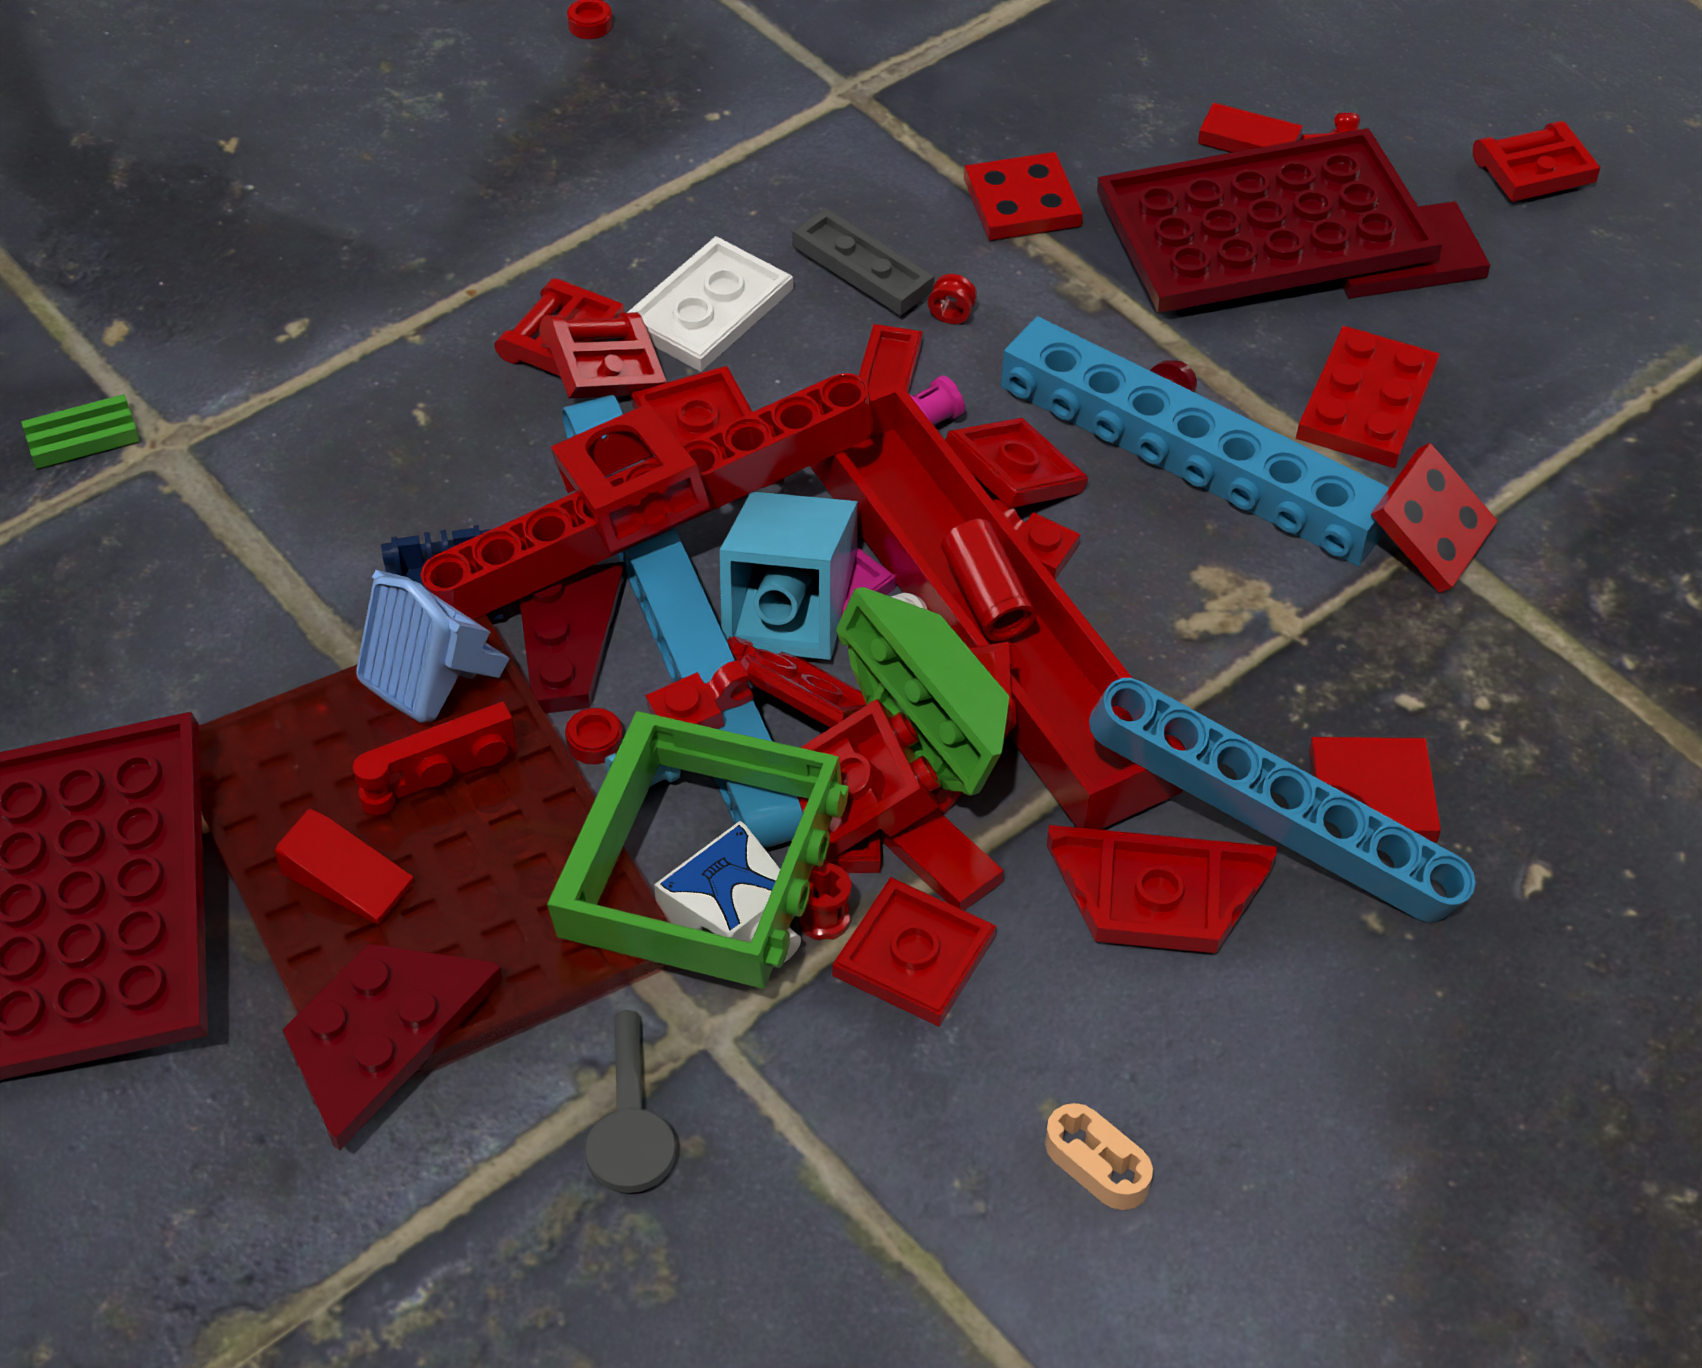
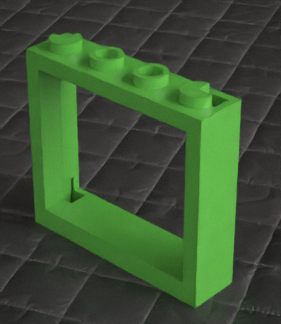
[547,711,849,989]

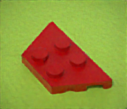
[1047,825,1277,953]

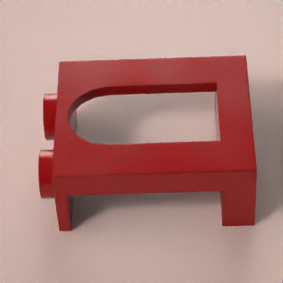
[550,403,711,553]

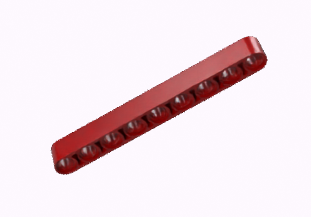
[420,373,874,620]

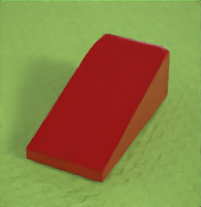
[275,809,415,925]

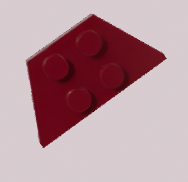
[283,944,503,1150]

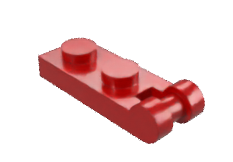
[353,701,517,815]

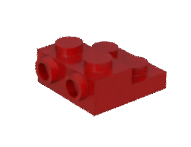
[797,699,941,859]

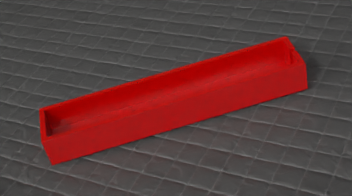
[810,382,1185,830]

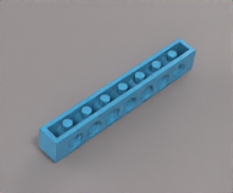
[1001,316,1389,567]

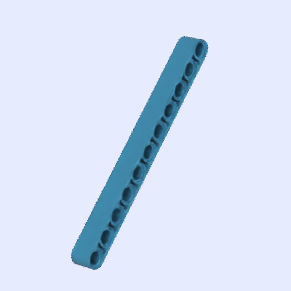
[562,395,803,849]

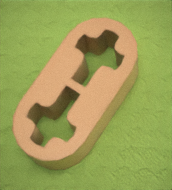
[1045,1103,1153,1210]

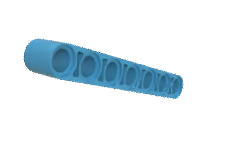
[1089,678,1476,923]

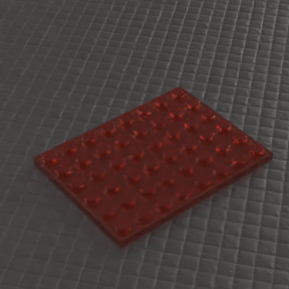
[199,615,669,1078]

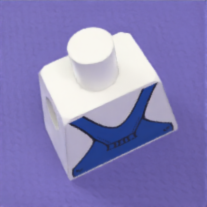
[654,821,801,962]

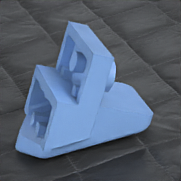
[356,570,510,724]

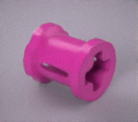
[909,375,965,426]

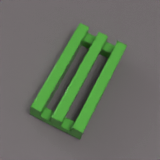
[21,394,140,469]

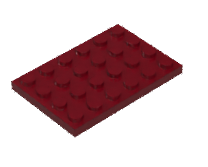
[1097,128,1442,313]
[0,712,208,1080]

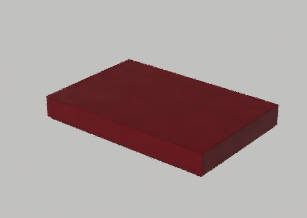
[1339,201,1491,299]

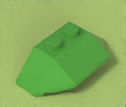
[836,587,1010,796]

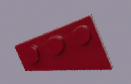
[519,562,626,715]

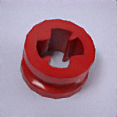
[928,274,977,324]

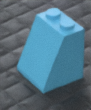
[719,492,858,660]

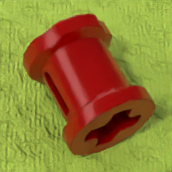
[799,863,852,940]

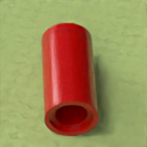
[941,519,1037,641]

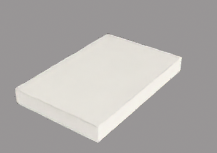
[627,236,793,372]

